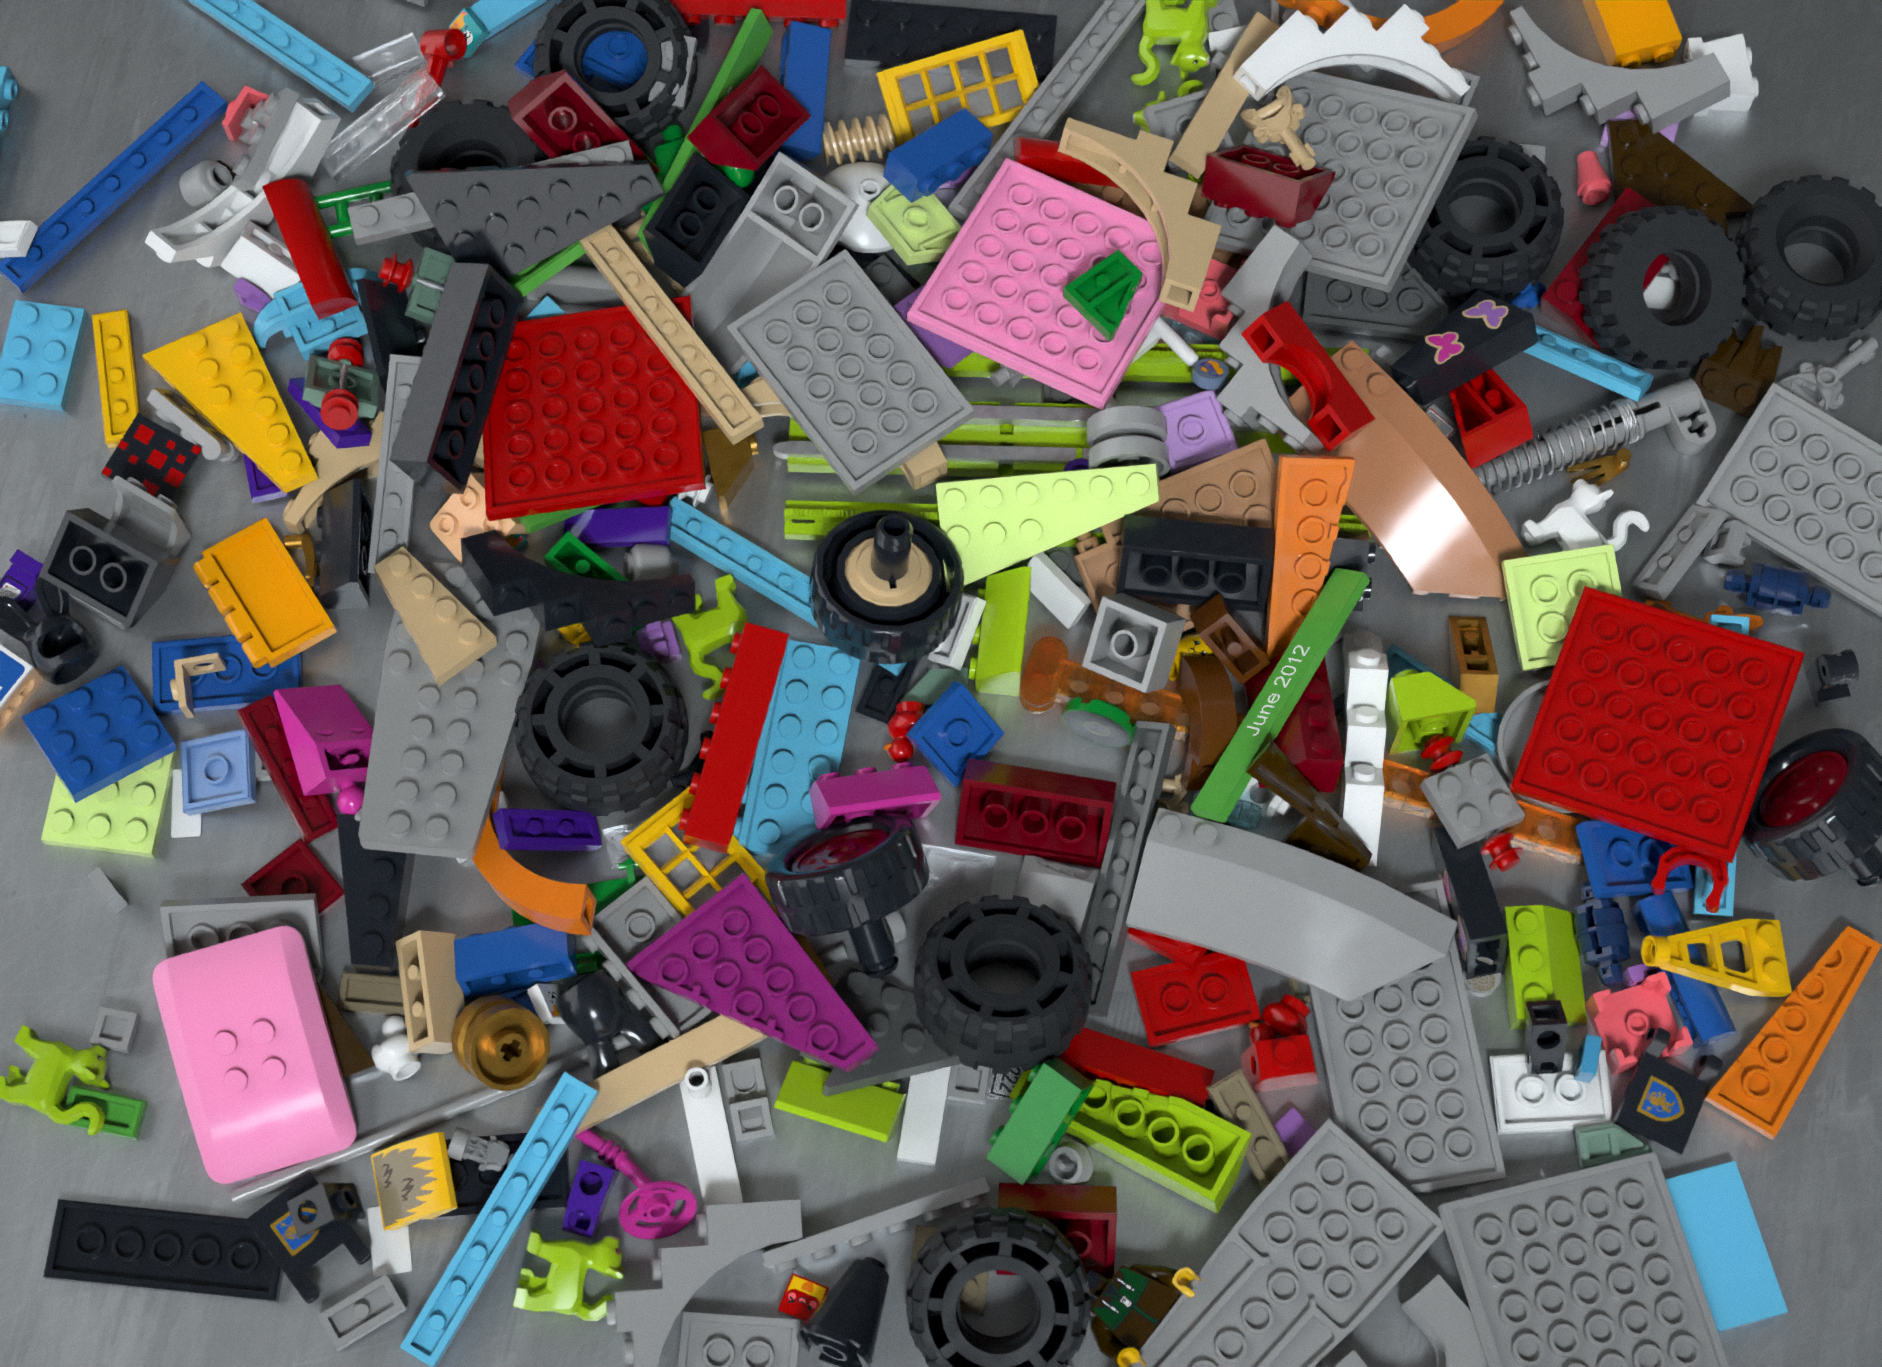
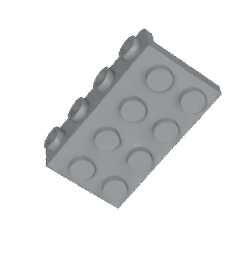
[579,876,715,1040]
[160,893,325,983]

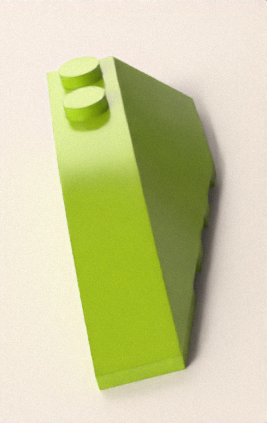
[1009,1069,1252,1214]

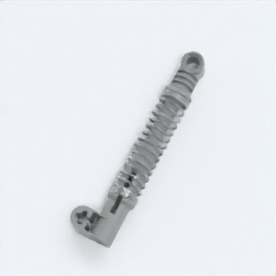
[1464,378,1716,496]

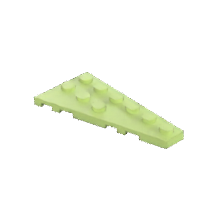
[936,463,1161,593]

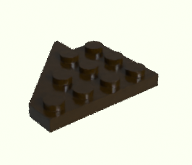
[1606,120,1752,238]

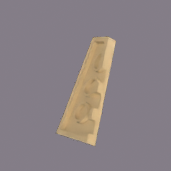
[374,547,497,687]

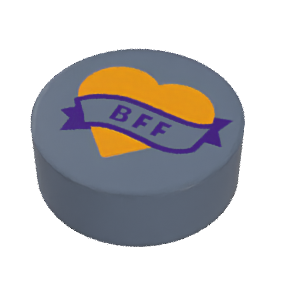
[1191,358,1229,390]

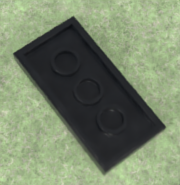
[418,1133,570,1221]

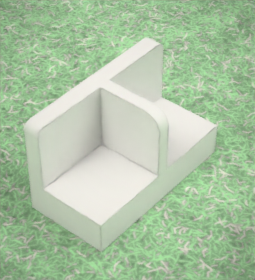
[221,221,300,300]

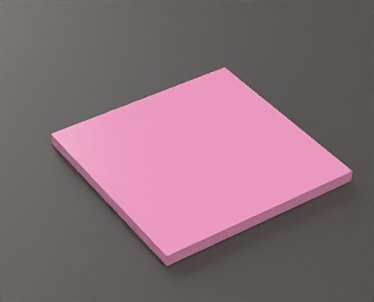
[907,158,1167,410]

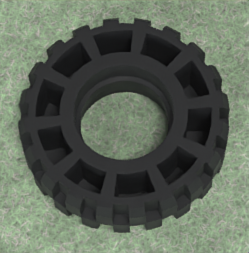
[1579,205,1746,370]

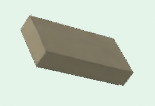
[336,971,405,1018]

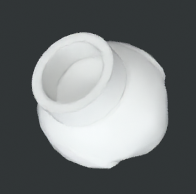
[371,1016,421,1081]

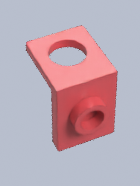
[222,85,269,142]

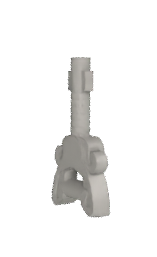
[1777,337,1879,413]

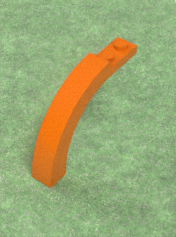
[1276,0,1505,53]
[472,756,597,936]

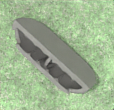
[526,265,625,308]

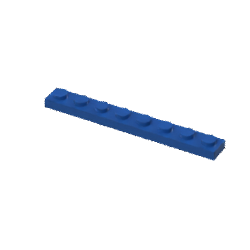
[0,81,228,294]

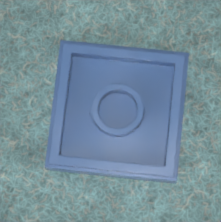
[181,729,257,816]

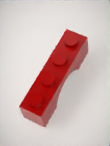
[1241,300,1376,452]

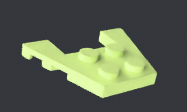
[866,184,962,265]

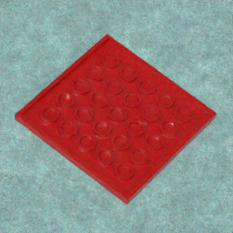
[483,295,706,521]
[1510,586,1805,863]

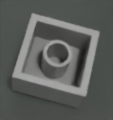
[1082,593,1186,693]

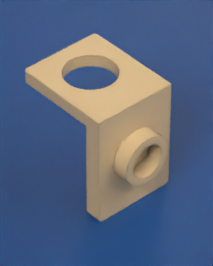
[170,653,226,719]

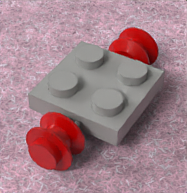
[1420,734,1526,872]

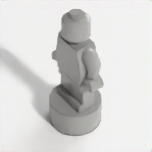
[447,1127,515,1172]

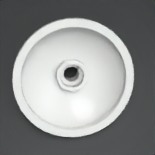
[824,161,893,253]

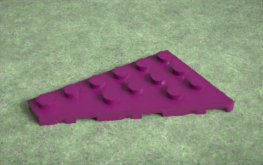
[624,873,880,1073]

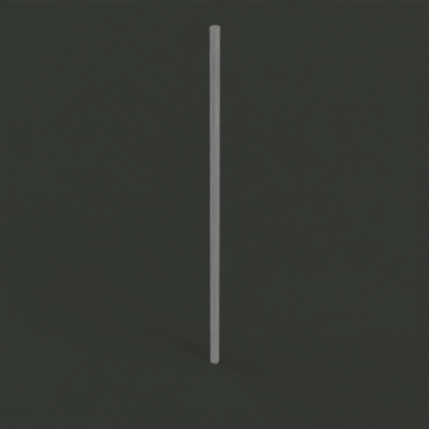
[229,944,848,1206]

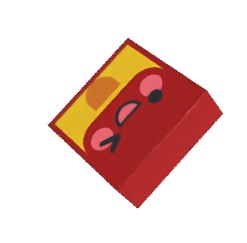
[778,1273,829,1322]

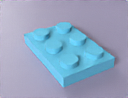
[0,300,88,411]

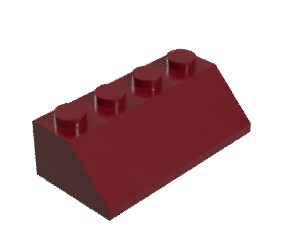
[507,69,660,174]
[1540,187,1670,351]
[1243,653,1344,793]
[955,758,1117,868]

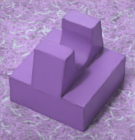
[636,621,682,664]

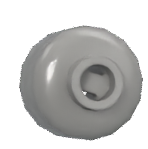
[179,159,233,210]
[623,543,679,581]

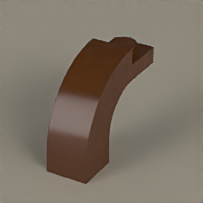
[1175,656,1237,791]

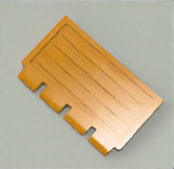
[193,517,337,668]

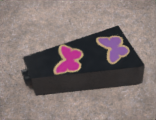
[1390,290,1539,406]
[1431,825,1508,980]

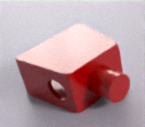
[1240,1034,1319,1093]

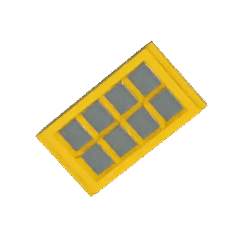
[876,29,1039,147]
[620,787,779,918]

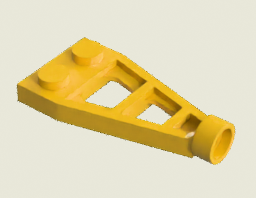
[1641,918,1792,997]

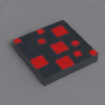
[101,413,202,501]

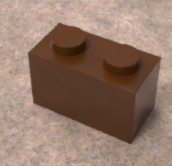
[1190,593,1271,685]

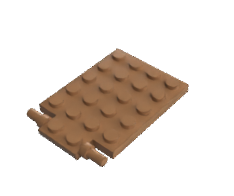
[1073,438,1278,631]

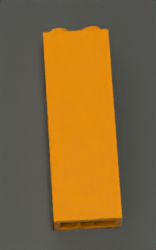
[1582,0,1683,69]

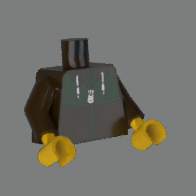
[1087,1264,1202,1367]

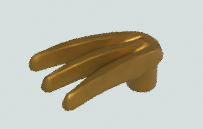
[1566,448,1632,487]
[284,532,319,593]

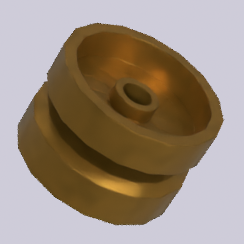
[451,995,550,1091]

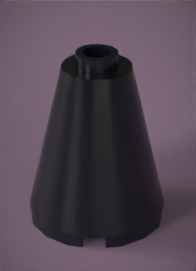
[797,1257,890,1367]

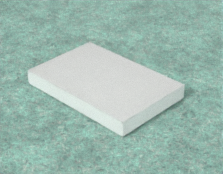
[1488,1050,1613,1135]

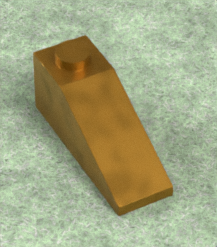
[1448,616,1499,715]

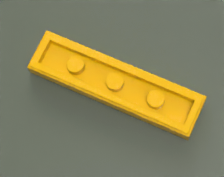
[92,309,141,448]

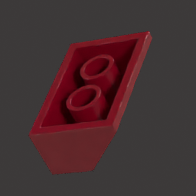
[687,65,811,171]
[1201,144,1336,228]
[996,1182,1117,1279]

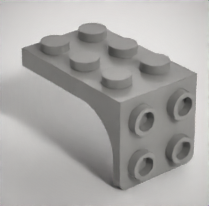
[67,476,191,630]

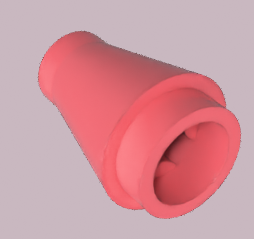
[1576,151,1612,205]

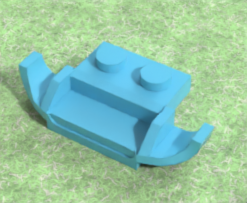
[253,268,383,361]

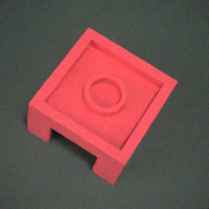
[1161,258,1246,341]
[1585,971,1693,1076]

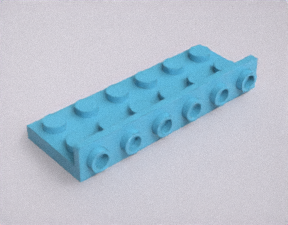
[734,638,862,858]

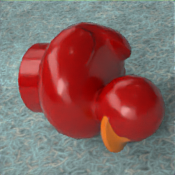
[883,701,926,764]
[1248,994,1310,1044]

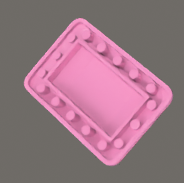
[152,926,358,1184]

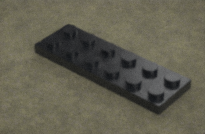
[844,0,1057,82]

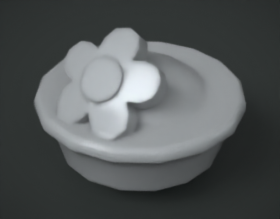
[1049,1141,1093,1185]

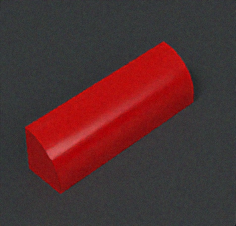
[1014,136,1120,188]
[262,179,359,320]
[1056,1027,1215,1109]

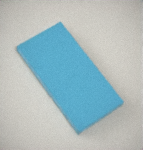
[1665,1161,1788,1332]

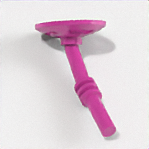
[574,1128,697,1239]

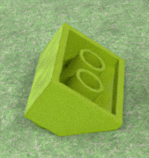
[969,566,1032,697]
[1384,670,1477,756]
[1501,905,1587,1030]
[774,1057,907,1143]

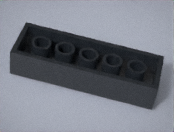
[389,263,524,494]

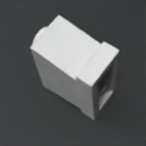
[1681,33,1759,117]

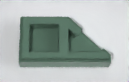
[901,667,969,709]
[1574,1121,1653,1168]

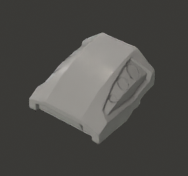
[1012,855,1099,935]

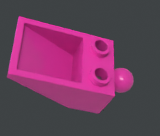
[273,685,373,815]

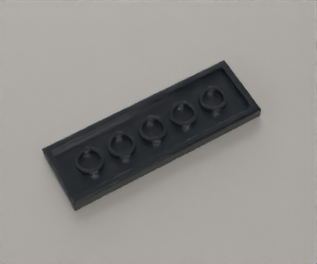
[43,1199,284,1303]

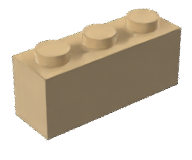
[396,930,465,1054]

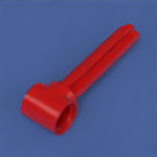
[407,28,467,130]

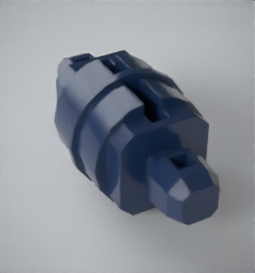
[1723,562,1831,617]
[1573,881,1631,987]

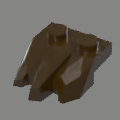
[1694,325,1783,419]

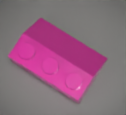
[809,762,941,829]

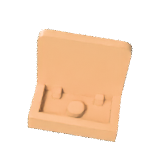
[430,473,528,564]

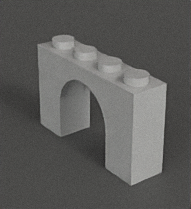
[1332,1274,1489,1367]

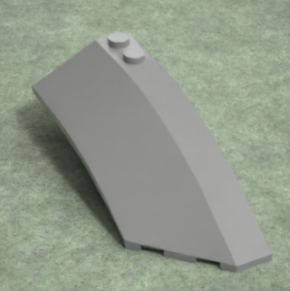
[679,152,859,378]
[1126,808,1458,1006]

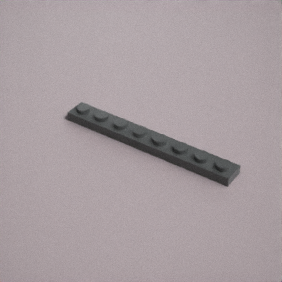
[1083,720,1176,1018]

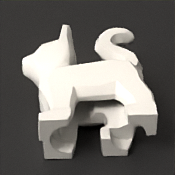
[1520,479,1650,554]

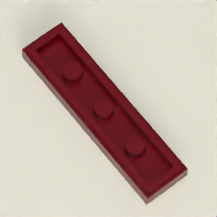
[236,695,338,844]

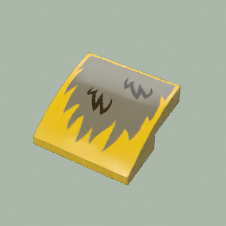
[371,1132,458,1231]

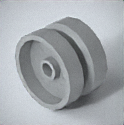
[1086,405,1170,478]

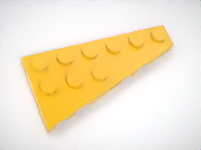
[142,312,319,494]

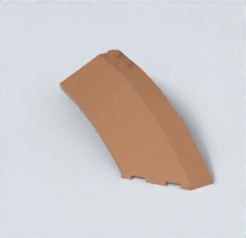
[1277,340,1529,602]

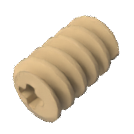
[822,113,896,167]

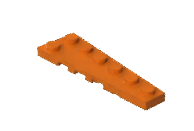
[1265,454,1355,660]
[1705,926,1882,1140]

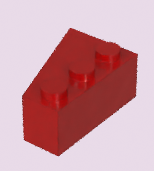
[1449,369,1534,469]

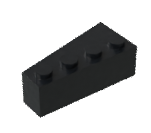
[336,814,415,976]

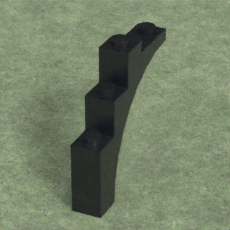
[461,530,696,648]

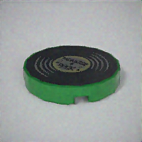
[1062,697,1137,747]

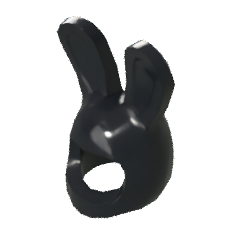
[0,576,99,685]
[555,969,669,1080]

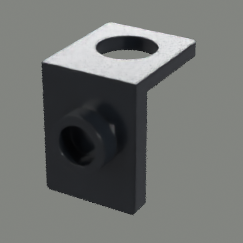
[287,1183,365,1238]

